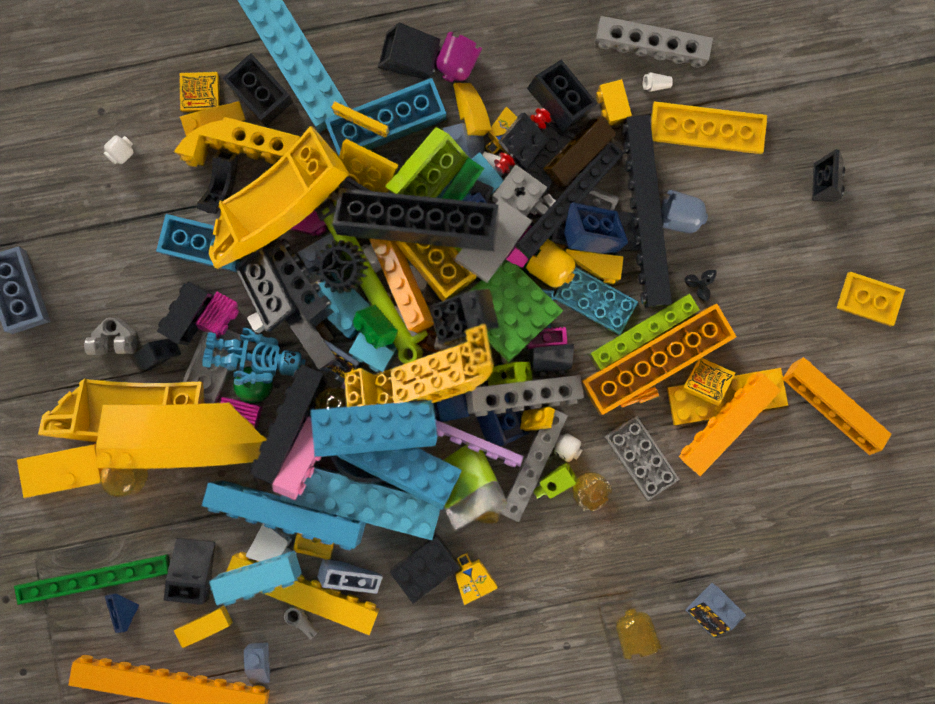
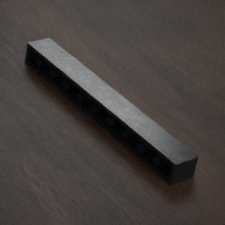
[621,115,672,309]

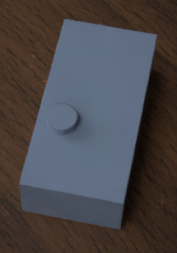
[0,246,50,334]

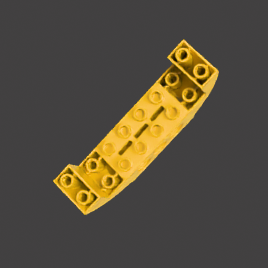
[174,117,331,199]
[344,324,493,407]

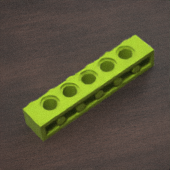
[588,294,700,371]

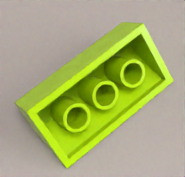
[385,127,468,198]

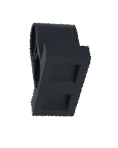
[133,339,182,373]

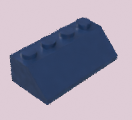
[476,362,529,446]

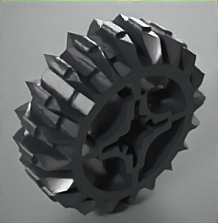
[315,240,368,294]

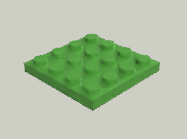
[468,260,563,362]

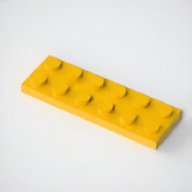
[651,102,767,154]
[667,368,788,425]

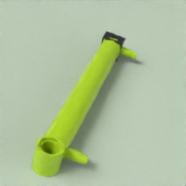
[315,199,428,364]

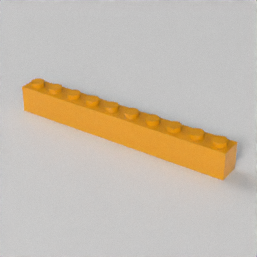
[68,655,270,704]

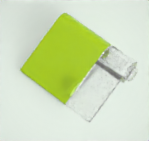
[443,445,508,531]

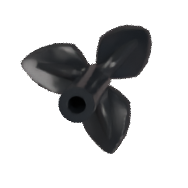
[684,270,717,302]

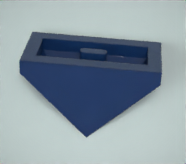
[105,593,139,633]

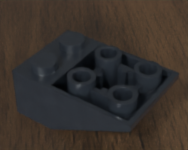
[429,289,499,344]
[163,538,215,605]

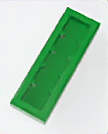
[441,157,485,200]

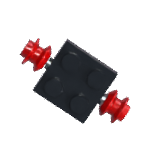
[494,108,551,174]

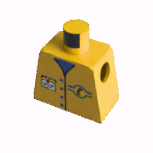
[485,107,517,154]
[455,553,498,605]

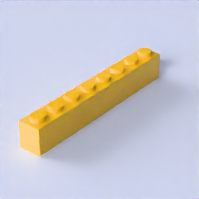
[226,552,379,635]

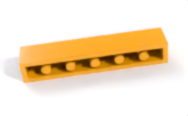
[369,238,434,333]
[782,357,891,455]
[679,372,781,476]

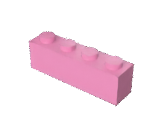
[273,416,321,500]

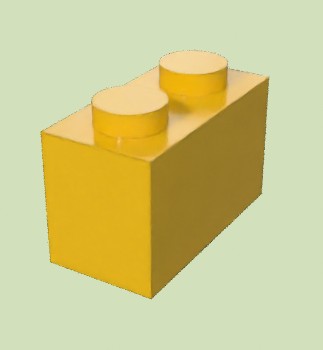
[596,80,632,126]

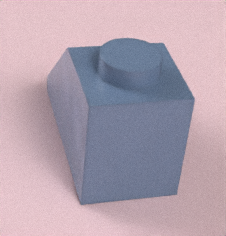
[244,643,270,684]

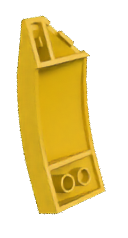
[209,126,349,269]
[38,378,205,442]
[96,402,267,469]

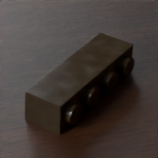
[543,116,616,187]

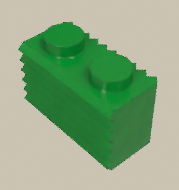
[353,304,398,350]

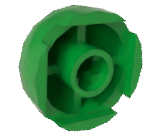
[233,366,273,404]

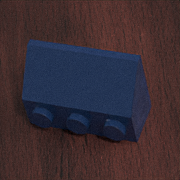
[564,203,628,255]
[433,393,470,422]

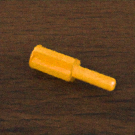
[620,386,659,408]

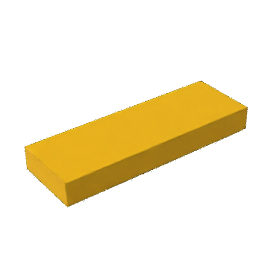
[331,101,389,138]

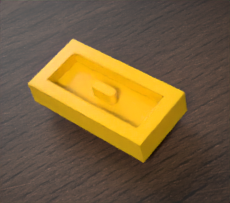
[520,407,555,431]

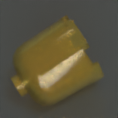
[100,468,148,497]
[616,609,662,659]

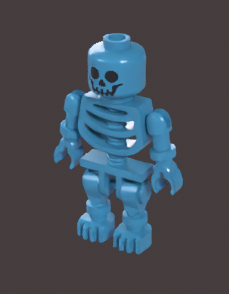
[202,328,305,385]

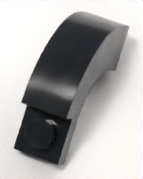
[197,149,238,214]

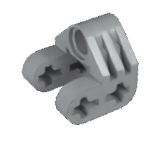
[84,318,137,355]

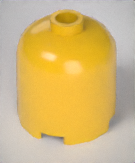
[526,239,575,287]

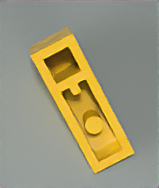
[180,101,246,136]
[565,249,623,284]

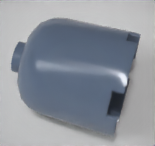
[661,190,708,233]

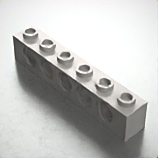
[594,16,713,67]
[466,375,584,416]
[500,410,568,522]

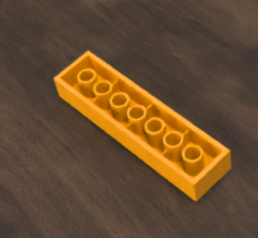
[581,304,737,415]

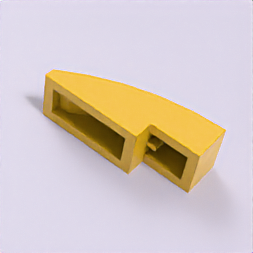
[453,83,492,136]
[174,606,233,648]

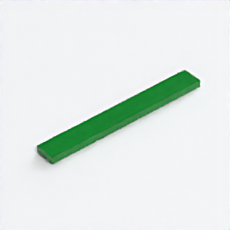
[14,554,170,605]

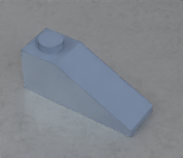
[317,559,383,594]

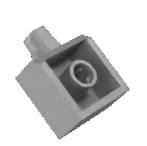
[492,165,549,217]

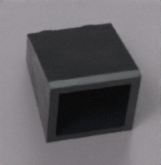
[378,22,441,79]

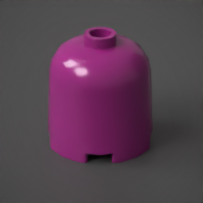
[436,32,482,83]

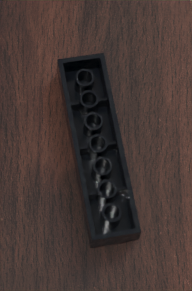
[332,188,499,252]

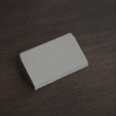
[580,187,619,211]

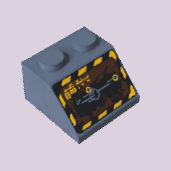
[323,341,363,383]
[685,583,746,638]

